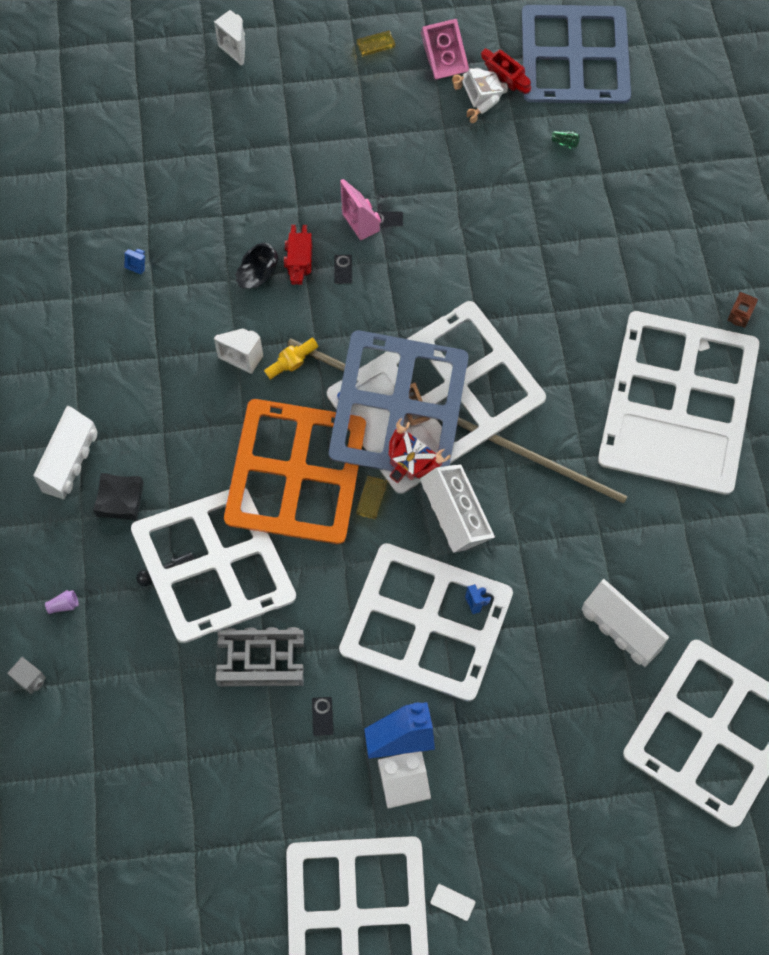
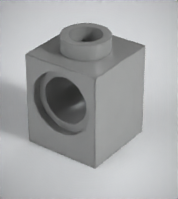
[7,657,46,694]

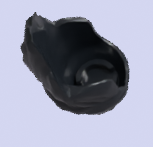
[235,242,279,289]

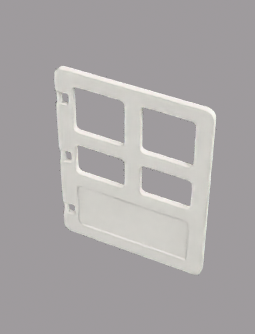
[327,301,546,494]
[598,311,759,495]

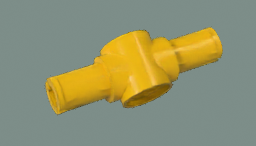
[264,337,319,380]

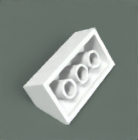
[33,406,97,500]
[420,465,495,553]
[582,579,669,667]

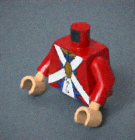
[388,418,451,483]

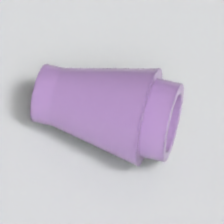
[45,590,79,614]

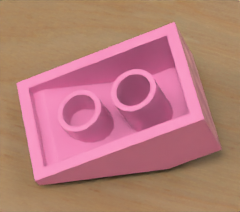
[421,19,469,80]
[340,179,381,241]

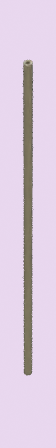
[288,339,628,503]

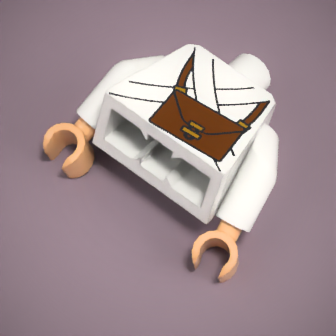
[452,68,508,123]

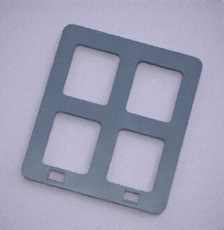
[522,5,631,104]
[329,330,468,472]

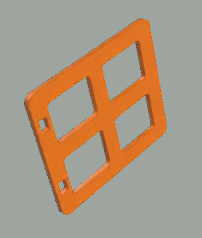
[224,399,366,544]

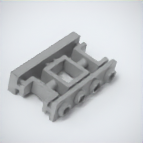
[215,627,304,686]

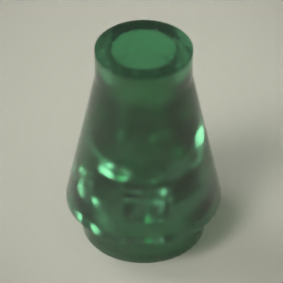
[552,130,580,149]

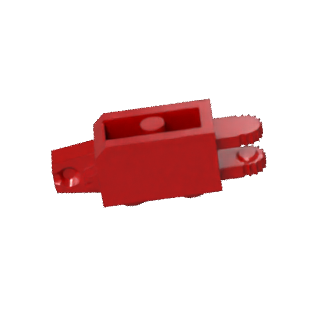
[481,48,531,94]
[284,225,312,285]

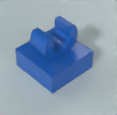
[124,249,145,274]
[465,584,491,614]

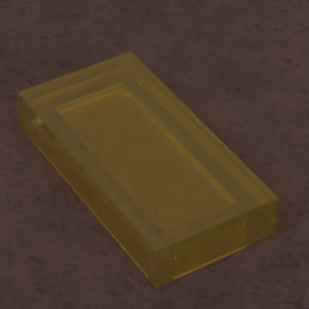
[357,30,395,56]
[356,476,387,519]

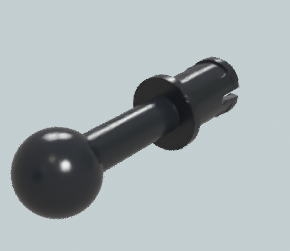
[136,552,195,586]

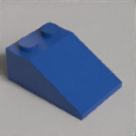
[364,702,435,758]

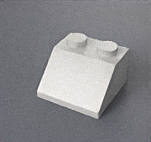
[214,10,245,66]
[214,329,263,374]
[378,752,431,809]

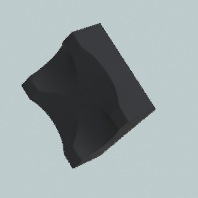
[93,473,144,520]

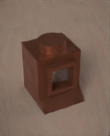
[727,292,758,328]

